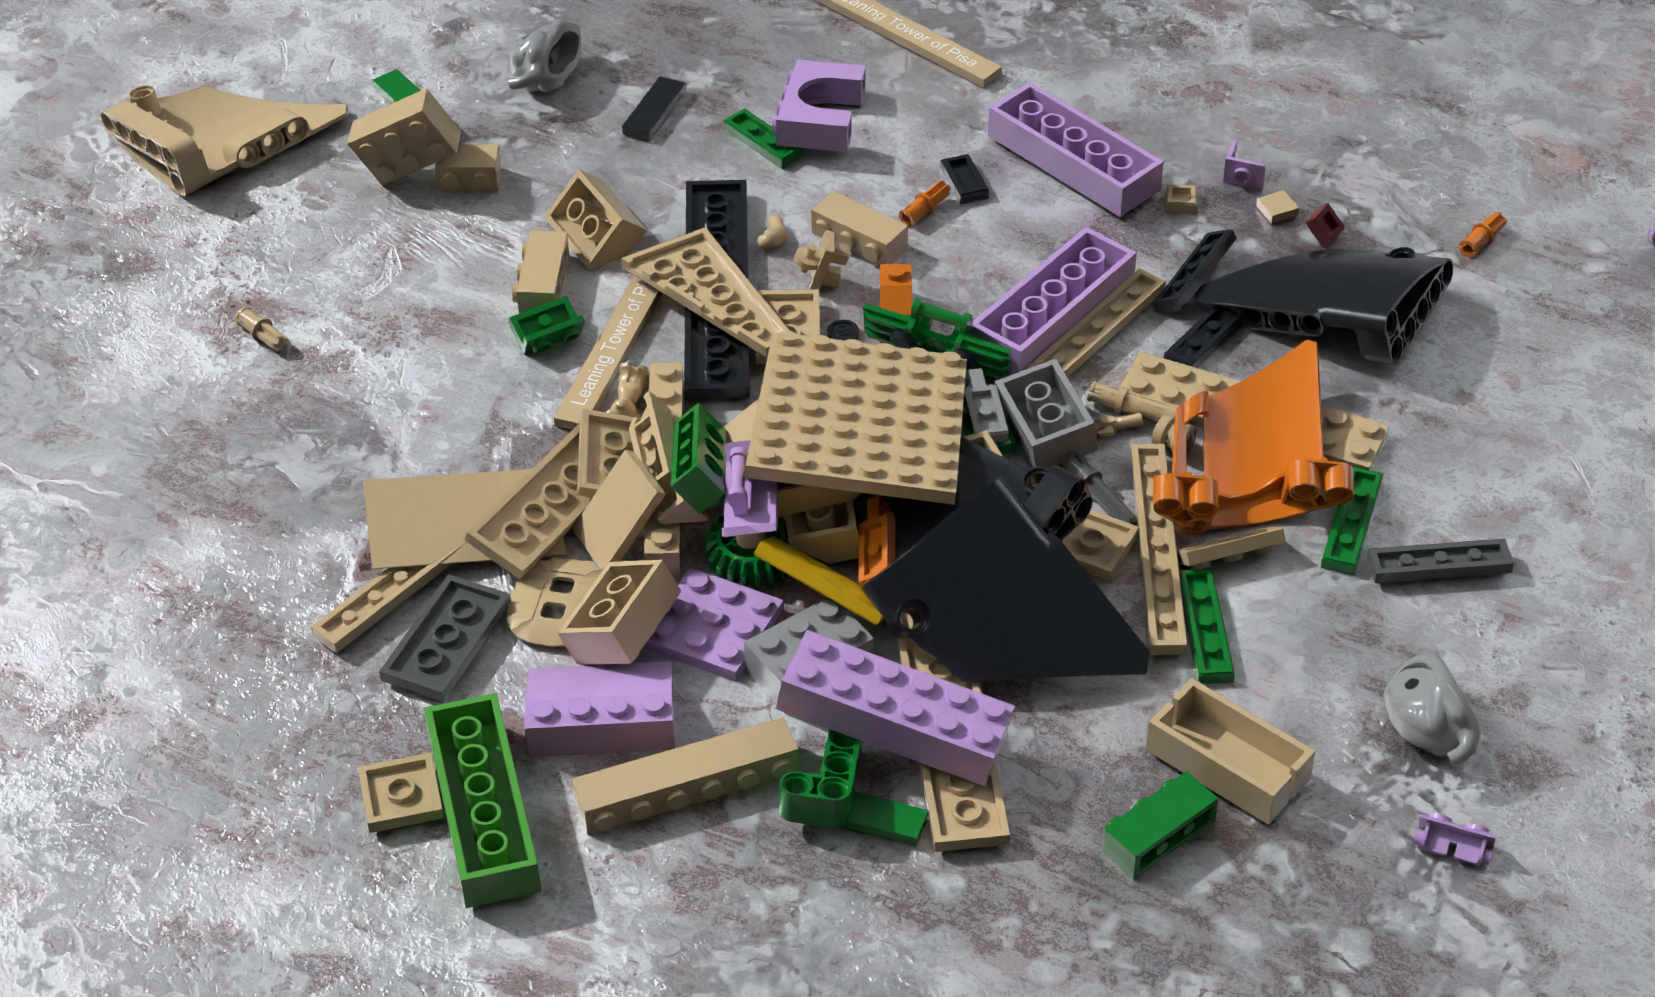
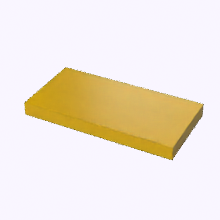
[754,535,885,625]

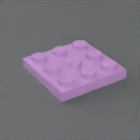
[643,567,784,682]

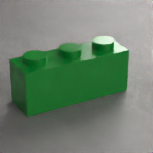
[1102,771,1218,880]

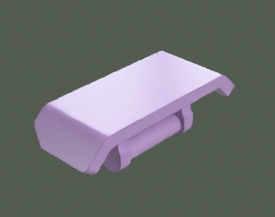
[722,440,778,537]

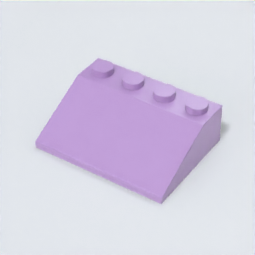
[524,661,675,757]

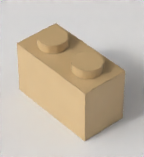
[435,144,502,191]

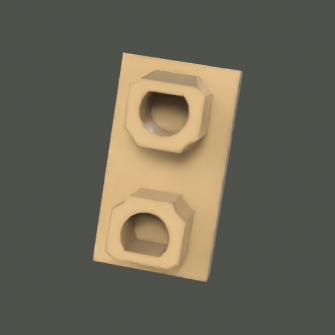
[794,230,850,289]

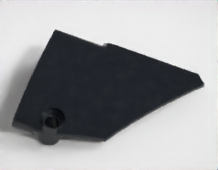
[1193,247,1454,364]
[860,476,1150,682]

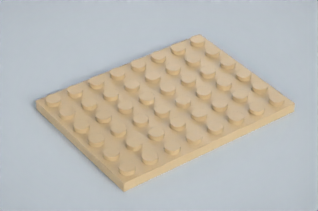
[744,331,967,505]

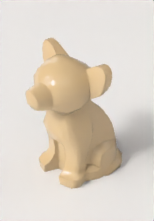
[606,362,650,418]

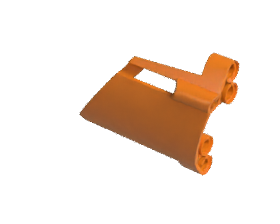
[1153,340,1354,535]

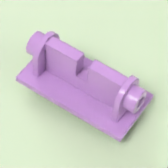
[1413,813,1497,867]

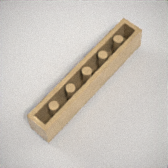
[572,717,799,835]

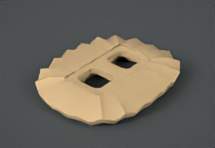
[506,556,603,648]

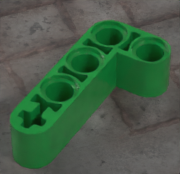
[778,729,863,827]

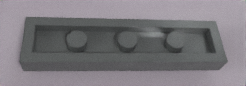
[1367,538,1514,583]

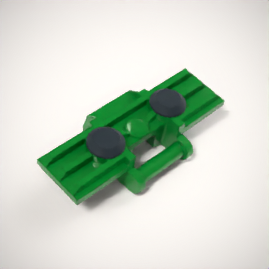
[863,297,1011,379]

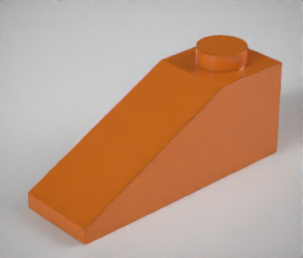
[880,263,912,347]

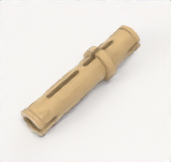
[1087,381,1177,422]

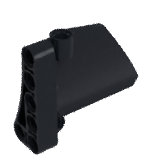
[893,436,1093,559]

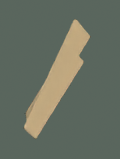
[629,391,710,524]

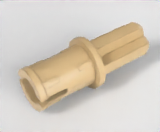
[235,307,288,351]

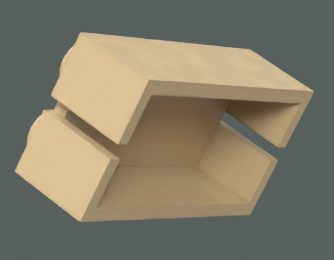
[1146,678,1316,825]

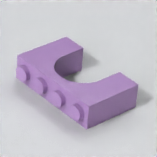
[772,59,866,152]

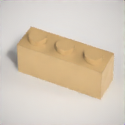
[811,191,908,266]
[512,230,570,313]

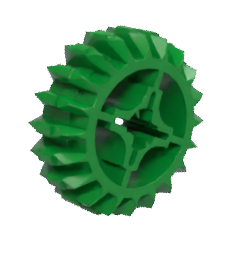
[705,516,789,589]

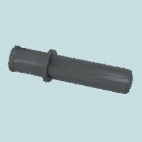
[1063,453,1137,525]

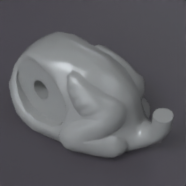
[508,19,581,93]
[1384,651,1481,767]

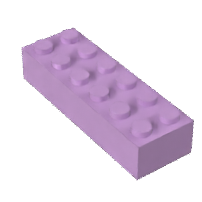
[988,82,1164,217]
[970,227,1137,375]
[776,630,1015,786]

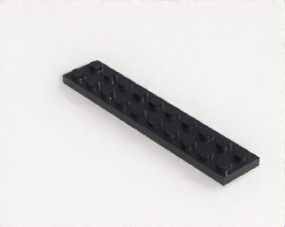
[684,179,750,399]

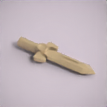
[1093,413,1143,437]

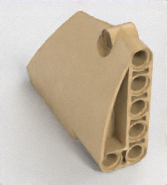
[100,85,348,196]

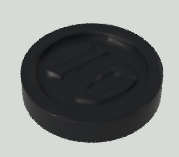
[827,319,859,341]

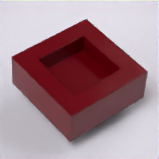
[1305,203,1345,247]

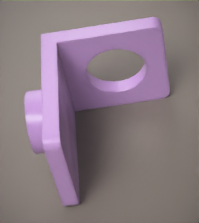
[1223,139,1266,190]

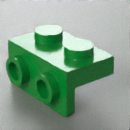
[508,296,585,355]

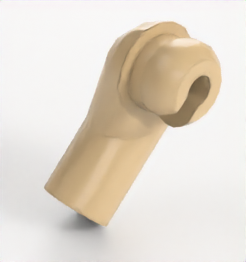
[758,215,787,251]

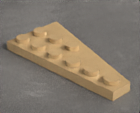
[621,228,790,357]

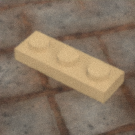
[1176,527,1286,570]

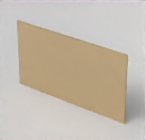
[362,469,566,569]

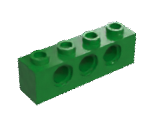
[671,403,726,514]

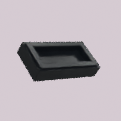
[940,154,989,204]

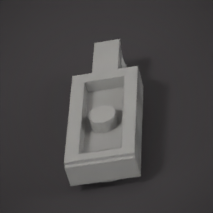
[964,368,1009,443]

